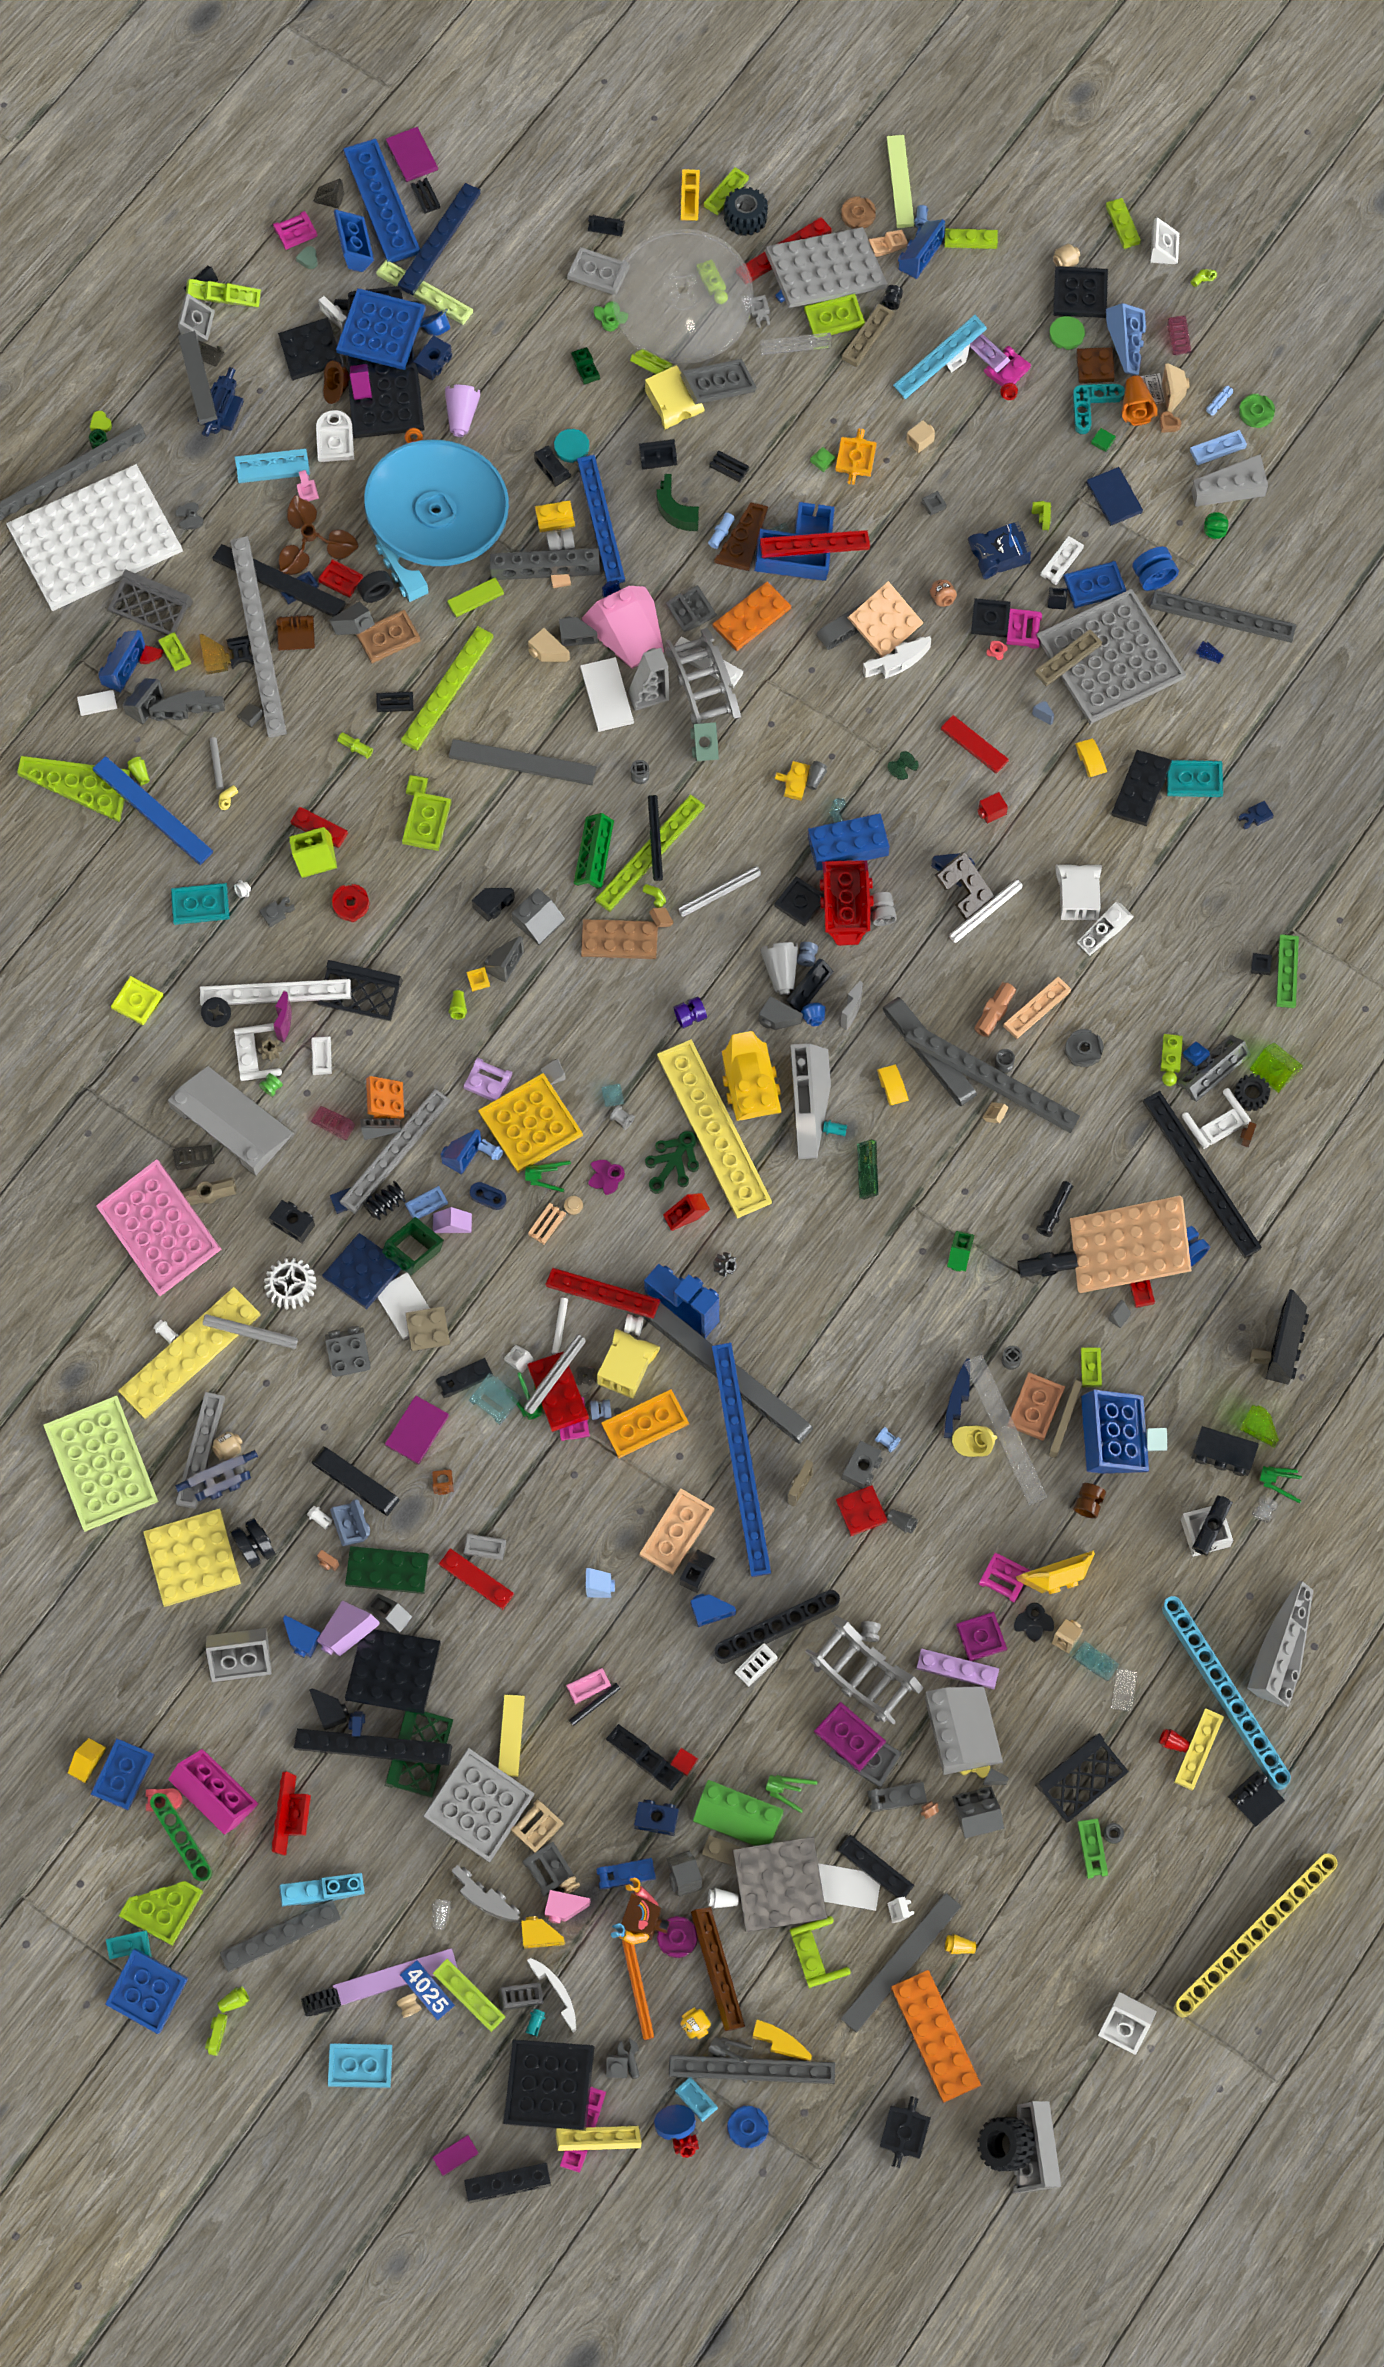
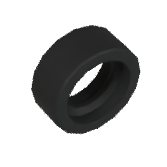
[357,570,394,603]

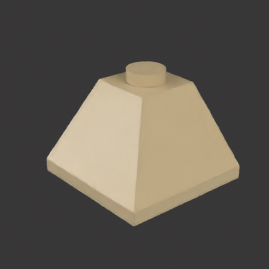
[1162,364,1190,413]

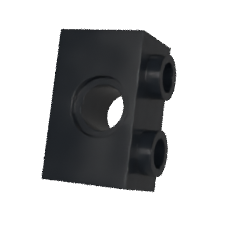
[269,1200,315,1243]

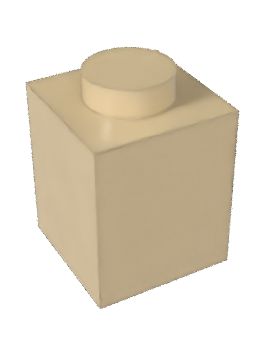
[906,420,935,453]

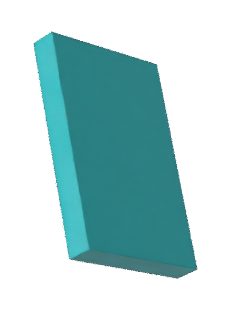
[1167,760,1223,797]
[171,883,230,925]

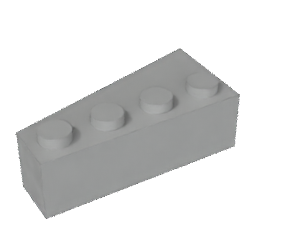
[1191,454,1268,507]
[628,648,669,711]

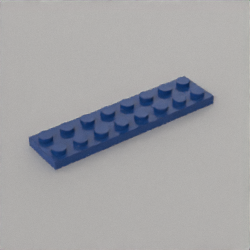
[343,139,420,263]

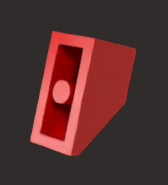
[663,1193,710,1231]

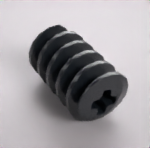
[363,1181,406,1221]

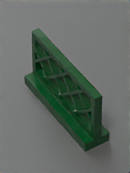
[384,1711,453,1798]

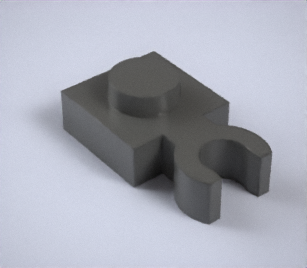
[259,897,295,927]

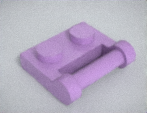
[464,1058,513,1101]

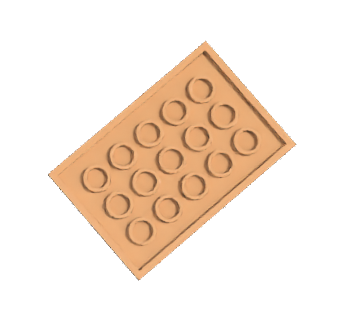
[1070,1196,1191,1293]

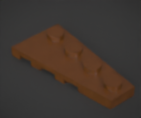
[714,502,768,571]

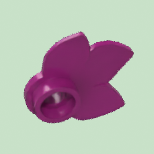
[588,1160,625,1195]

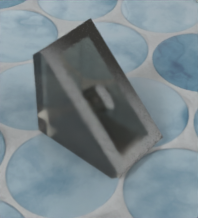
[313,178,344,209]

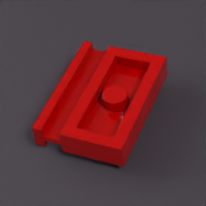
[318,559,363,598]

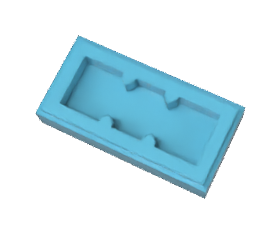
[675,2078,718,2122]

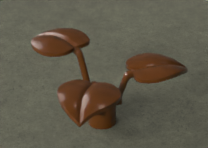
[279,495,359,575]

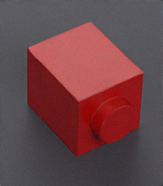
[977,792,1008,824]

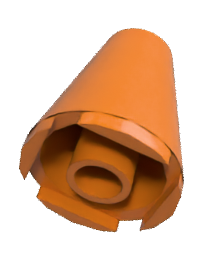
[1122,375,1158,426]

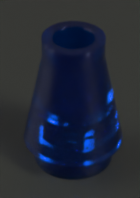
[1196,641,1224,664]

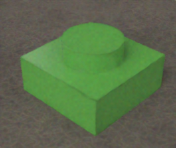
[810,447,836,472]

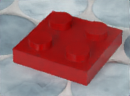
[836,1485,888,1536]

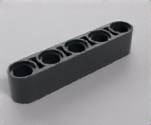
[311,1446,400,1516]

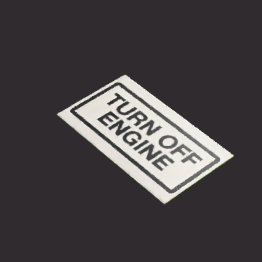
[1141,373,1165,404]

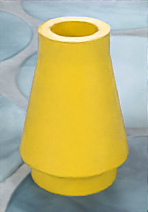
[945,1934,976,1954]

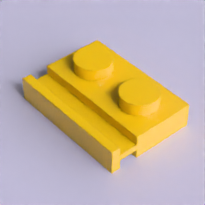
[535,500,575,533]

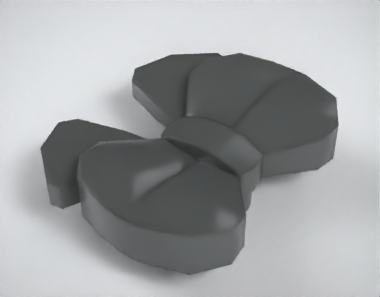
[176,502,204,530]

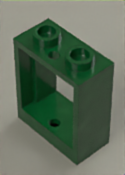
[382,1217,444,1276]

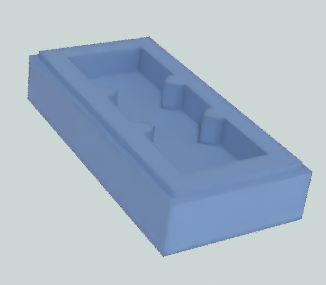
[405,1186,448,1219]

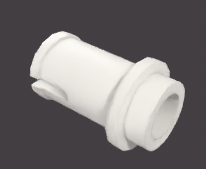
[154,1320,179,1344]
[307,1506,333,1530]

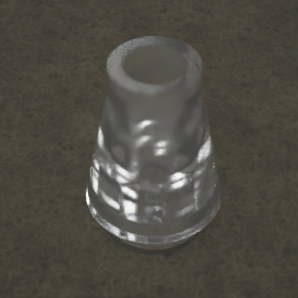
[432,1899,452,1930]

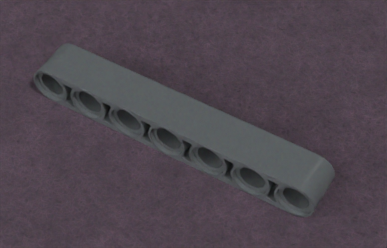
[883,997,977,1106]

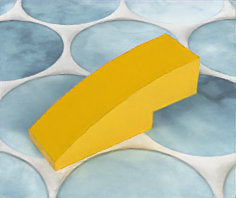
[681,169,700,221]
[753,2020,812,2061]

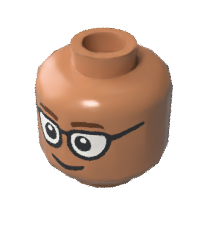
[930,580,957,607]

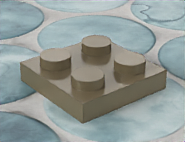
[405,1306,450,1352]

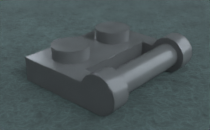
[522,1842,574,1897]

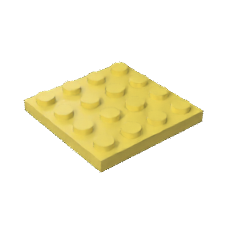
[143,1509,241,1607]

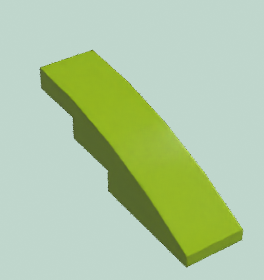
[186,279,261,308]

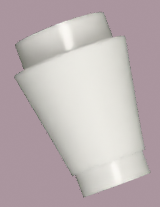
[708,1888,738,1908]

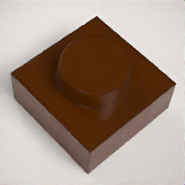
[1240,1122,1257,1148]

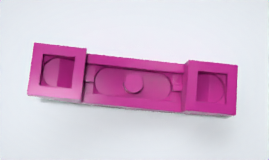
[560,2087,606,2173]

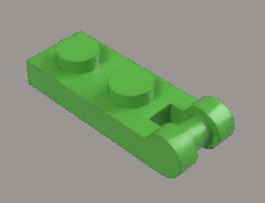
[1077,1818,1108,1879]

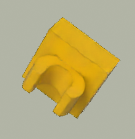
[466,967,490,992]

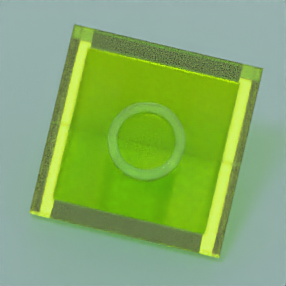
[1249,1042,1303,1093]

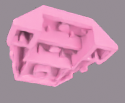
[581,586,664,668]

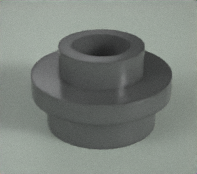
[1103,1823,1124,1844]

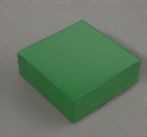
[1091,428,1116,452]

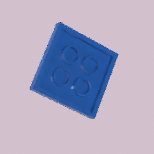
[105,1948,188,2034]

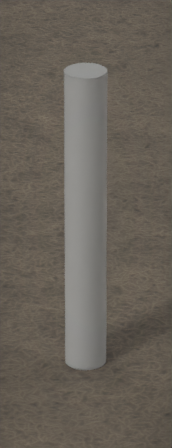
[209,737,224,790]

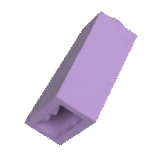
[317,1601,380,1656]

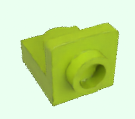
[1032,501,1051,531]

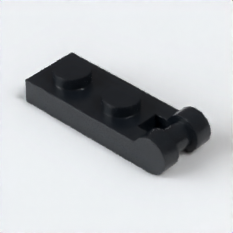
[436,1358,493,1398]

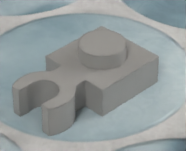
[748,295,770,328]

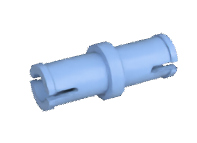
[708,513,735,549]

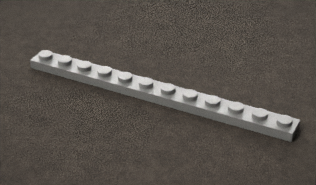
[230,536,287,738]

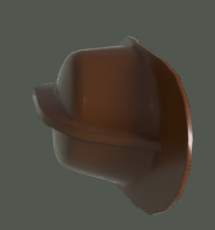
[323,360,350,404]

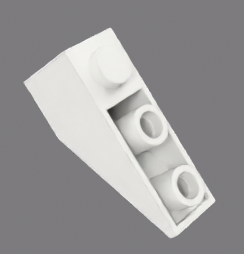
[1077,902,1134,956]

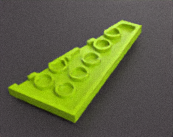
[17,756,130,822]

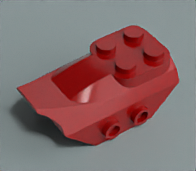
[820,860,874,946]

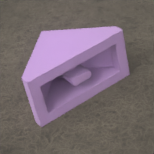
[433,1207,472,1233]

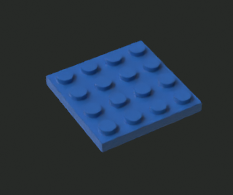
[336,288,426,370]

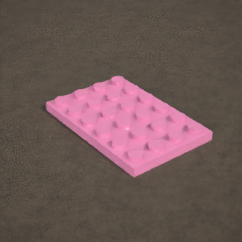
[96,1159,222,1296]

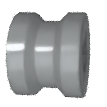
[860,1621,881,1642]

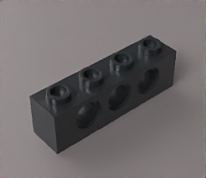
[464,2163,552,2204]

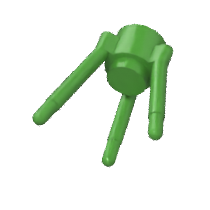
[766,1775,817,1813]

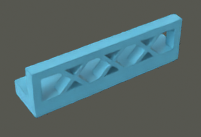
[235,449,310,483]

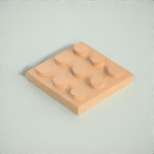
[847,581,923,658]

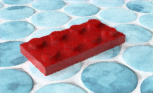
[527,1351,589,1432]

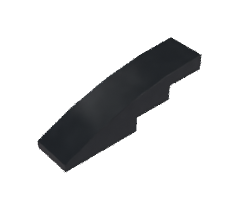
[606,1724,684,1791]

